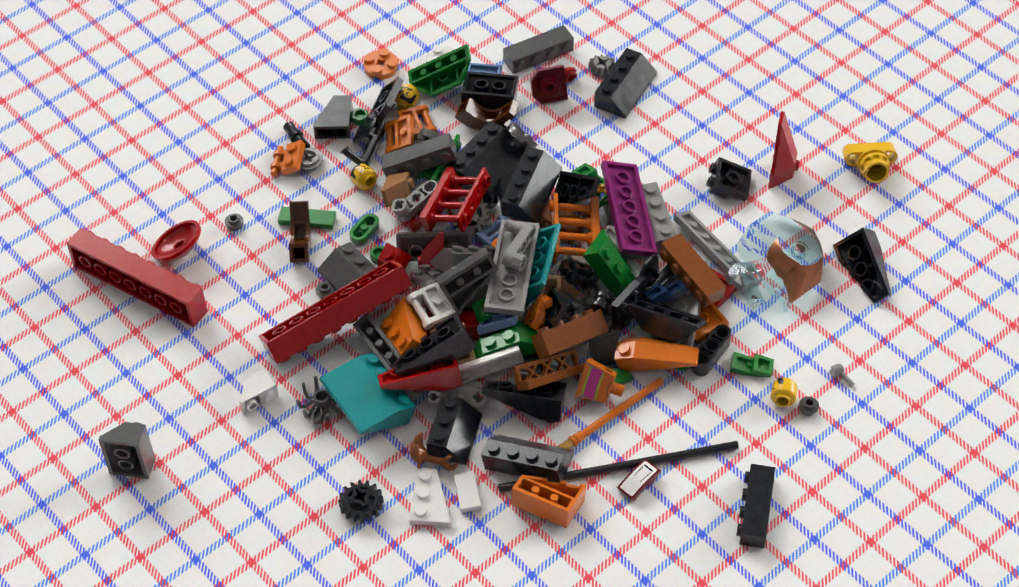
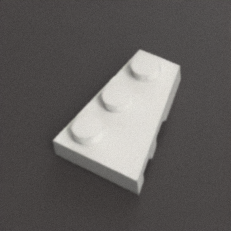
[409,467,451,527]

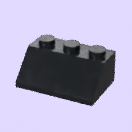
[461,71,519,109]
[426,395,483,465]

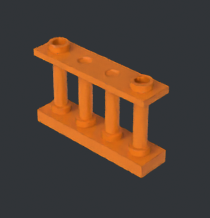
[548,193,600,264]

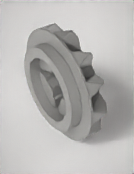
[588,54,615,76]
[300,148,323,171]

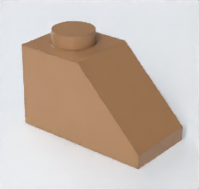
[381,172,415,207]

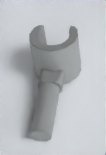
[829,364,855,387]

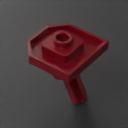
[530,65,568,104]

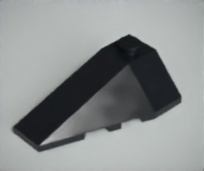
[551,171,601,204]
[833,227,891,303]
[543,285,576,325]
[392,312,476,376]
[482,381,567,423]

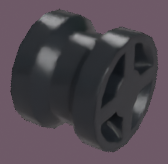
[589,292,613,316]

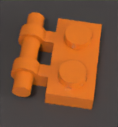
[270,140,306,177]
[523,294,553,330]

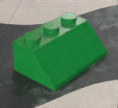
[583,229,637,298]

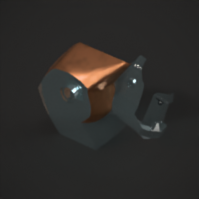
[724,211,823,313]

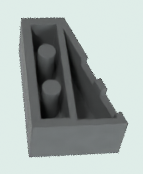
[435,247,498,316]

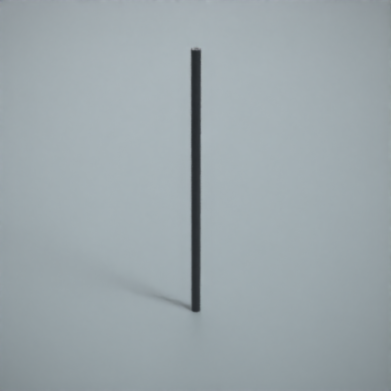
[498,441,739,492]

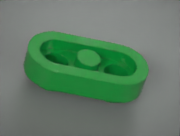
[349,213,379,245]

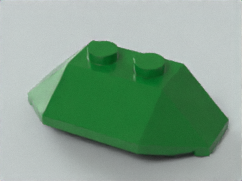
[408,44,471,98]
[473,320,538,359]

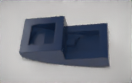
[643,280,689,303]

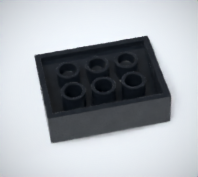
[446,121,526,202]

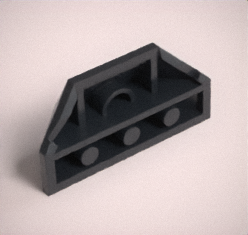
[628,299,707,343]

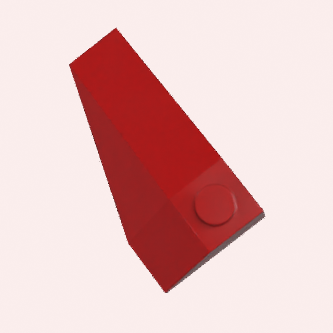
[768,111,800,188]
[378,359,463,391]

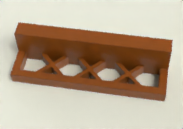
[512,348,586,391]

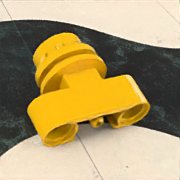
[842,142,898,183]

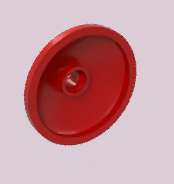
[151,220,201,262]

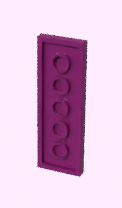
[600,160,658,257]

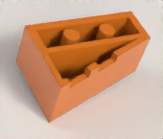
[380,297,427,355]
[511,475,587,529]

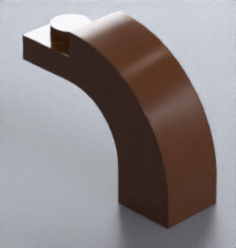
[455,98,519,131]
[289,201,311,263]

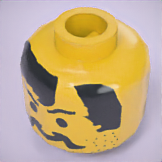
[395,84,420,110]
[350,163,377,190]
[770,377,798,407]

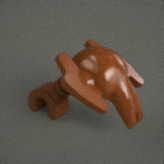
[409,431,458,471]

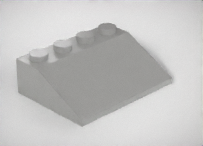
[603,182,677,261]

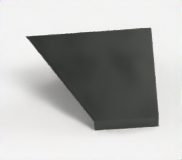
[587,330,621,366]

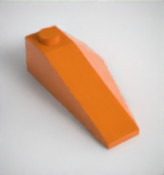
[614,337,699,372]

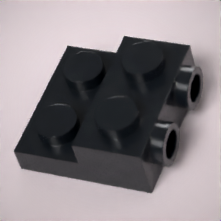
[706,157,752,201]

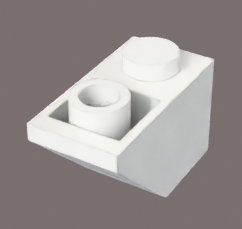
[239,369,278,414]

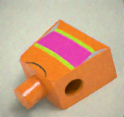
[575,358,625,402]

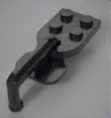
[340,76,404,166]
[611,241,675,331]

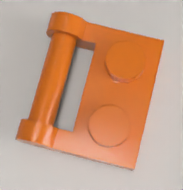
[397,104,438,139]
[384,114,414,154]

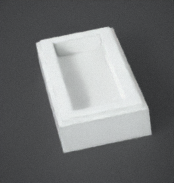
[454,471,481,513]

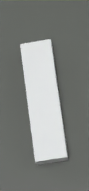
[458,345,525,383]

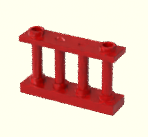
[419,167,491,232]

